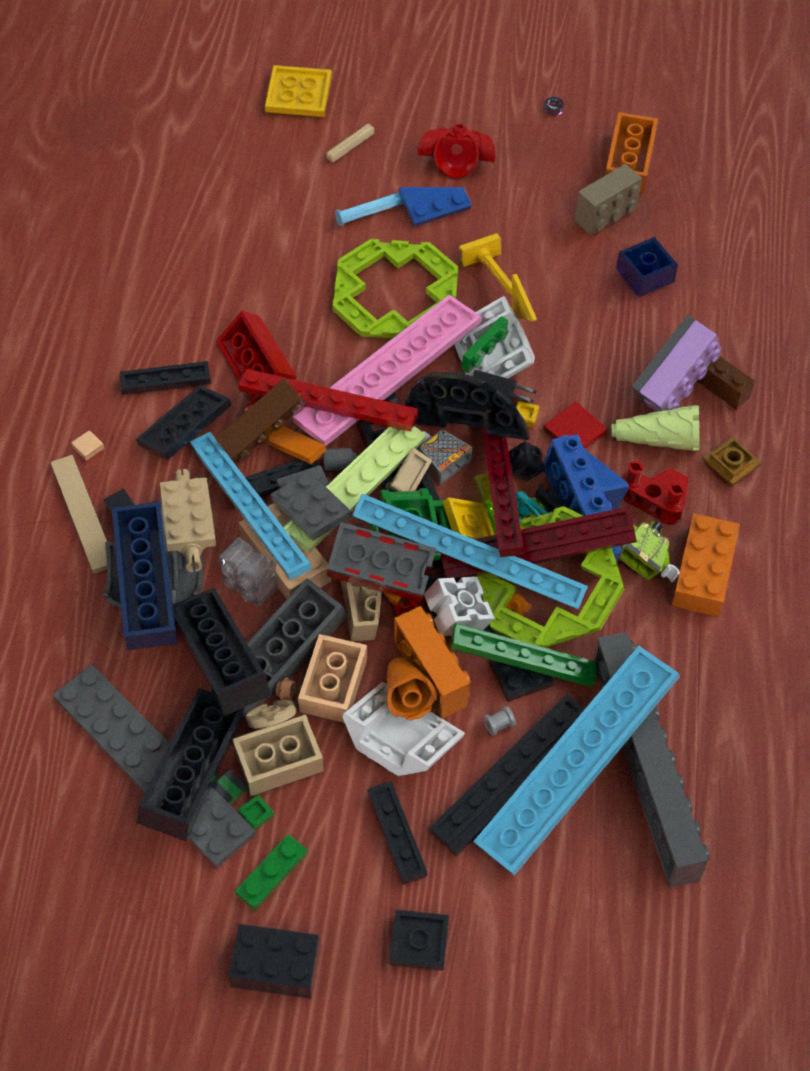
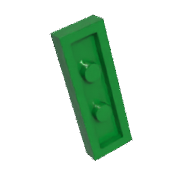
[461,316,508,374]
[235,834,308,911]

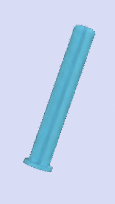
[335,192,404,226]

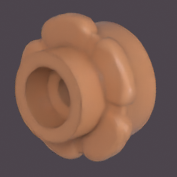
[276,677,296,701]

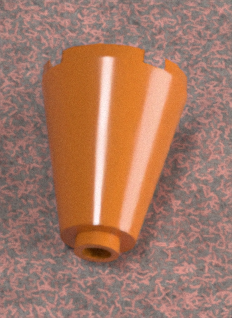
[386,657,437,720]

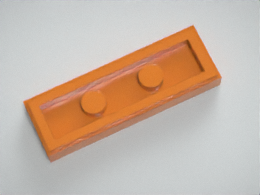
[265,427,326,464]

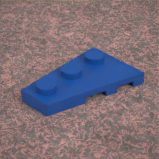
[398,187,472,227]

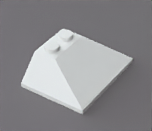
[454,296,535,378]
[343,682,465,776]

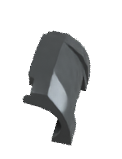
[102,541,203,609]

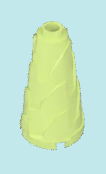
[612,405,700,451]

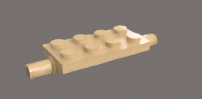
[160,469,216,572]

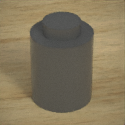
[324,448,356,471]

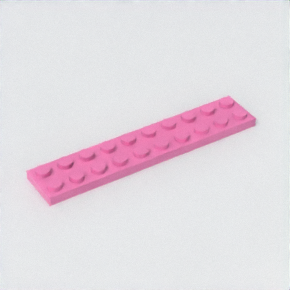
[293,295,481,446]

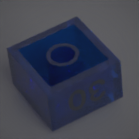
[616,237,678,297]

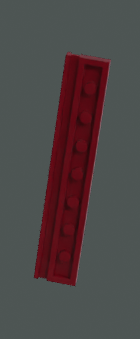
[441,506,637,580]

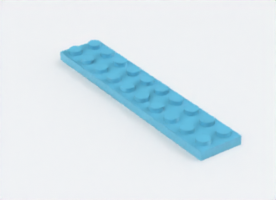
[473,646,680,876]

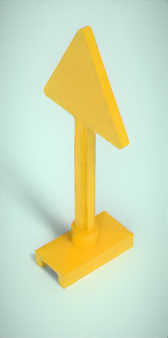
[459,233,537,322]

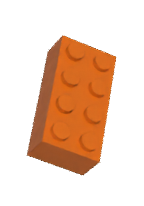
[605,112,658,193]
[672,513,740,617]
[394,606,471,719]

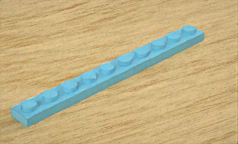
[190,432,312,581]
[353,494,588,609]

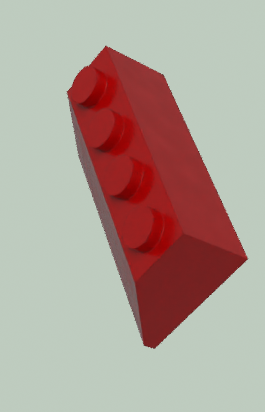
[216,310,297,403]

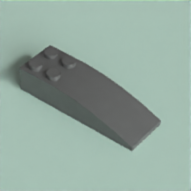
[208,578,348,718]

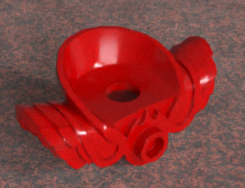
[417,123,496,178]

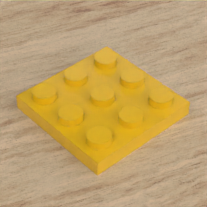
[265,65,332,117]

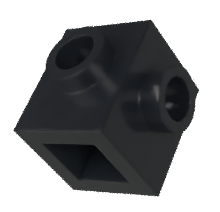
[509,441,544,482]

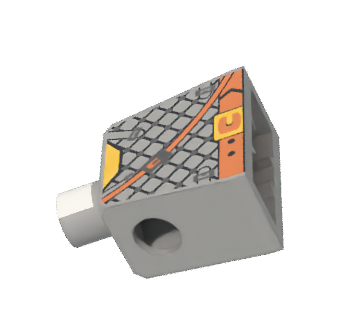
[419,430,472,485]

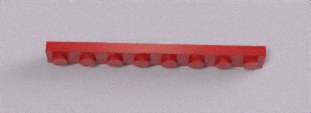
[238,369,418,431]

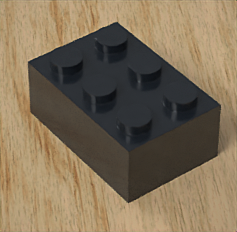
[228,924,321,999]

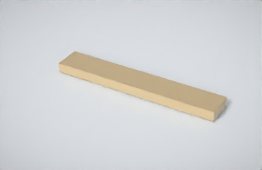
[51,455,107,574]

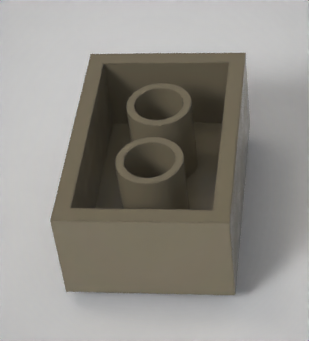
[575,164,642,235]

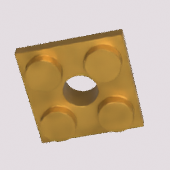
[703,437,762,486]

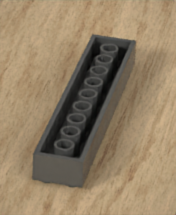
[593,632,710,888]

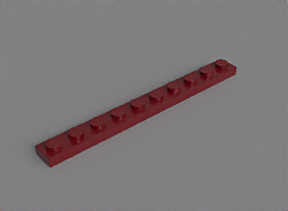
[482,428,525,558]

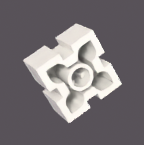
[424,577,495,636]

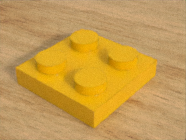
[443,497,494,539]

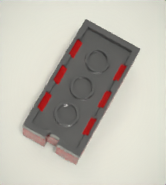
[327,522,436,602]

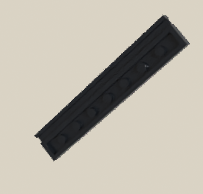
[429,694,585,856]

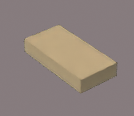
[389,448,432,492]

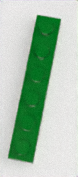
[450,623,596,687]

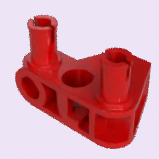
[622,461,689,525]

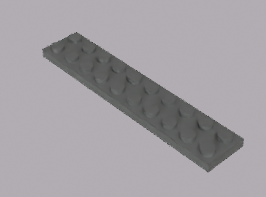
[53,665,256,869]

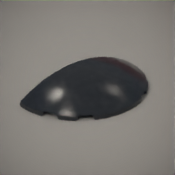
[404,372,530,440]

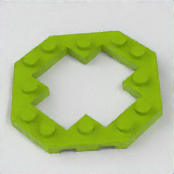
[333,239,458,338]
[477,506,625,648]

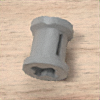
[483,706,516,736]

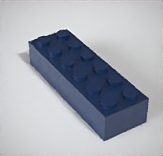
[112,502,178,650]

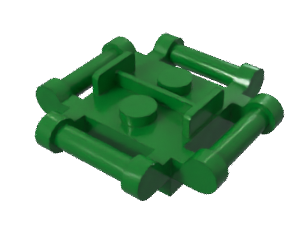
[370,488,451,561]

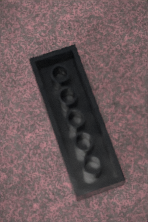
[173,587,271,716]
[137,687,245,842]

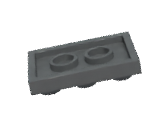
[271,472,352,540]

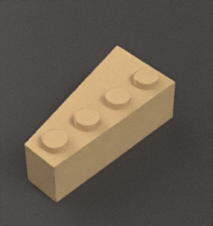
[341,581,382,641]

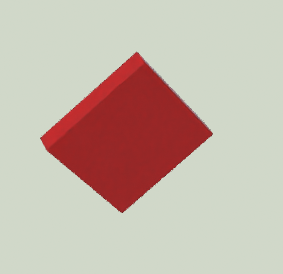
[543,401,607,449]

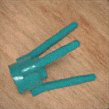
[515,491,549,522]

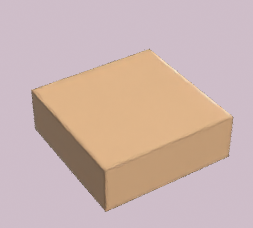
[71,430,104,461]

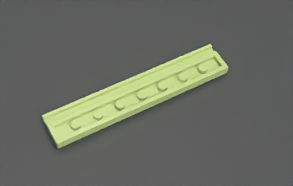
[283,426,426,554]

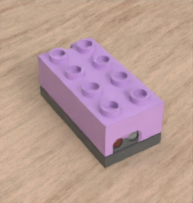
[632,315,722,412]

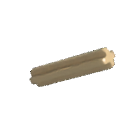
[326,124,374,162]

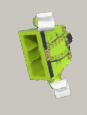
[619,521,680,583]

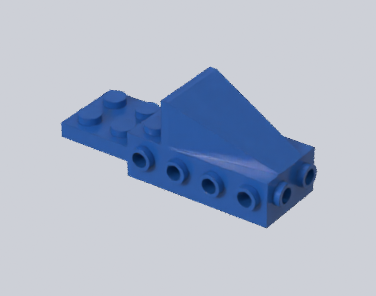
[543,434,629,563]

